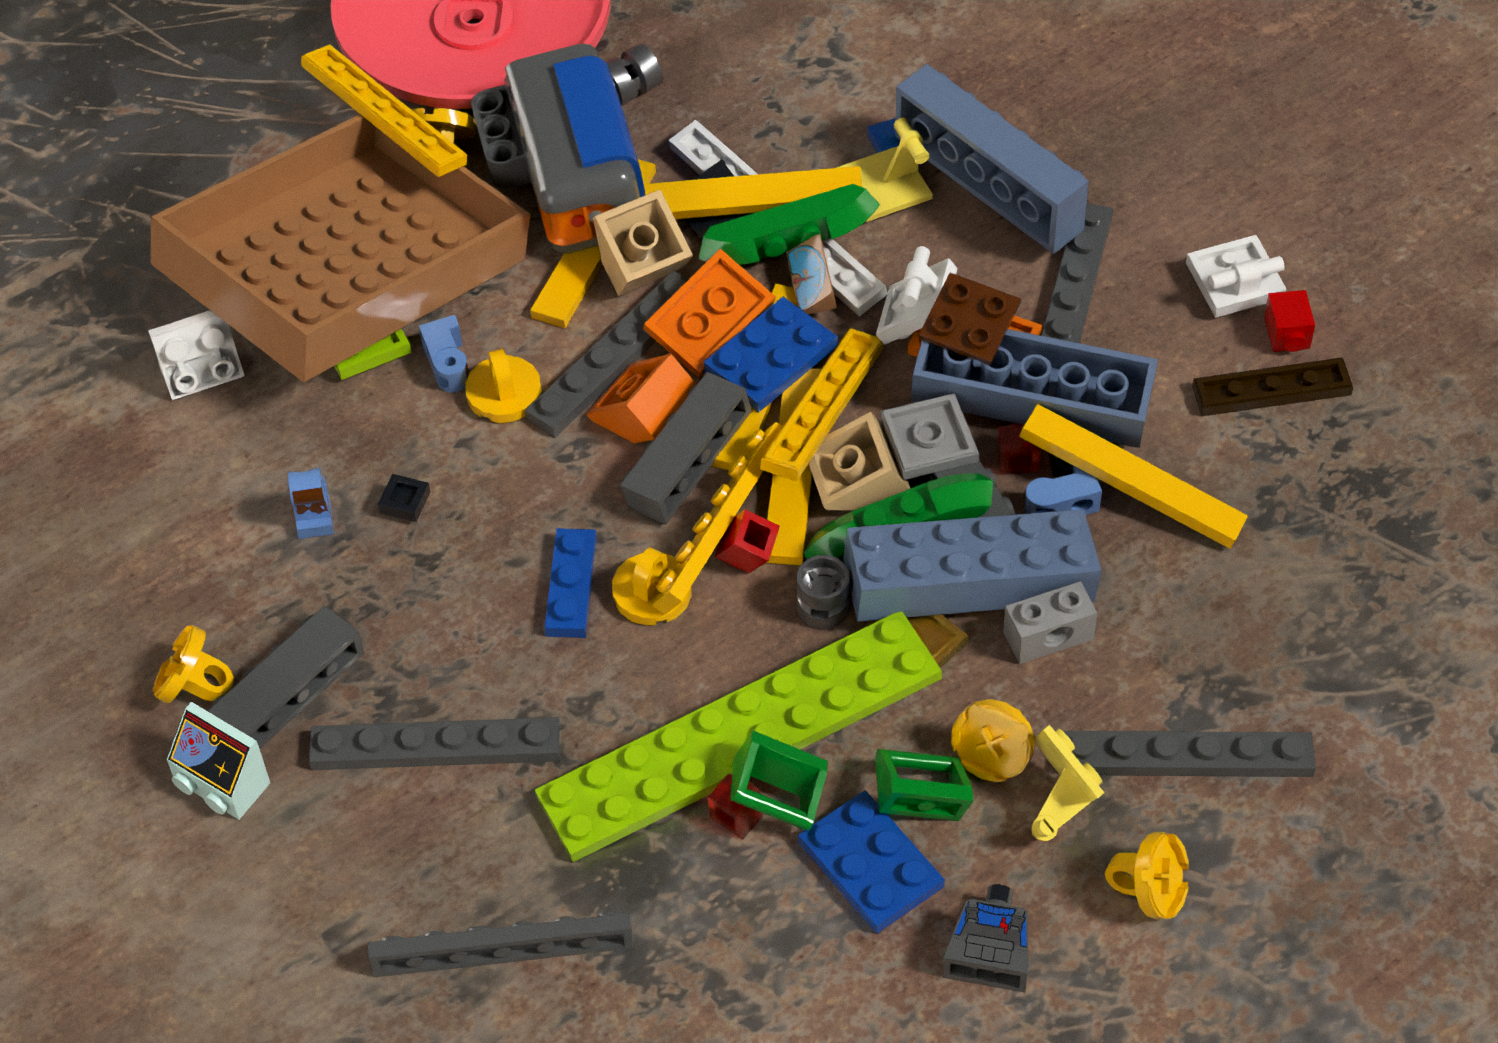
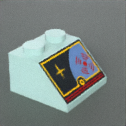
[167,702,270,820]

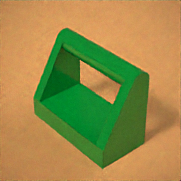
[730,730,828,831]
[875,749,973,821]

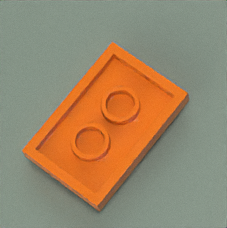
[643,249,776,378]

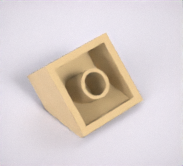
[593,190,693,296]
[809,412,910,510]

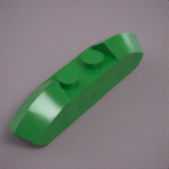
[698,184,880,265]
[803,473,993,563]

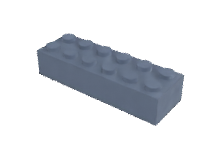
[895,64,1089,254]
[911,329,1158,448]
[843,509,1102,621]

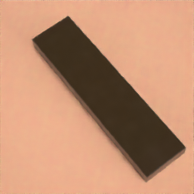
[1192,357,1353,417]

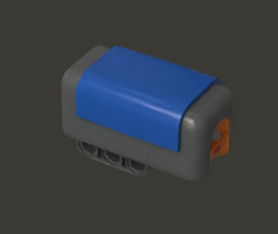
[471,44,646,254]

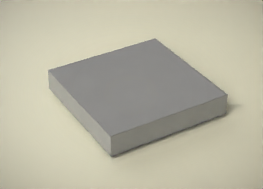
[880,393,979,480]

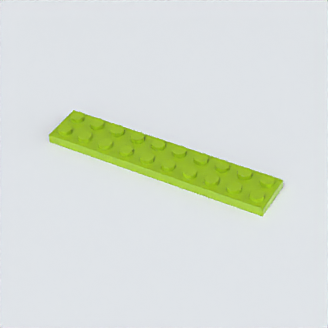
[535,612,942,862]

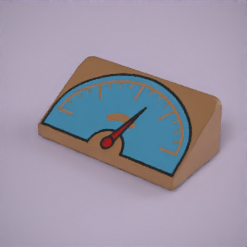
[786,234,837,315]

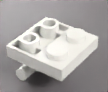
[1186,235,1287,318]
[876,246,958,345]
[148,310,245,400]

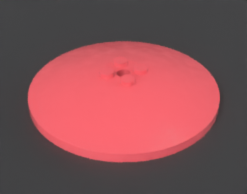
[331,0,611,109]

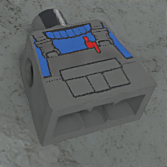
[943,884,1028,993]

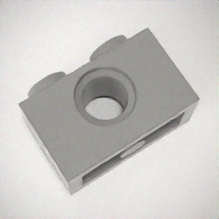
[1003,581,1097,664]

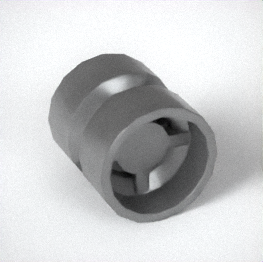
[606,43,663,105]
[797,555,849,630]

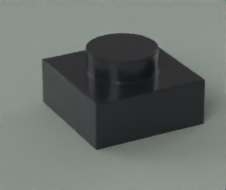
[378,474,431,522]

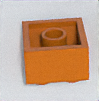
[586,354,696,444]

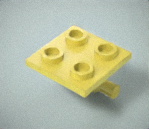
[836,118,933,222]
[1031,725,1104,841]

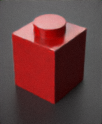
[1264,290,1315,352]
[715,509,780,573]

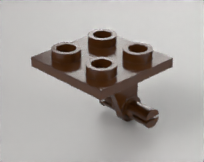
[919,272,1021,365]

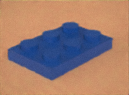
[704,297,838,412]
[798,790,945,934]

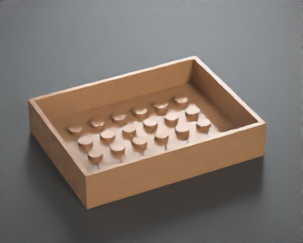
[151,114,530,382]

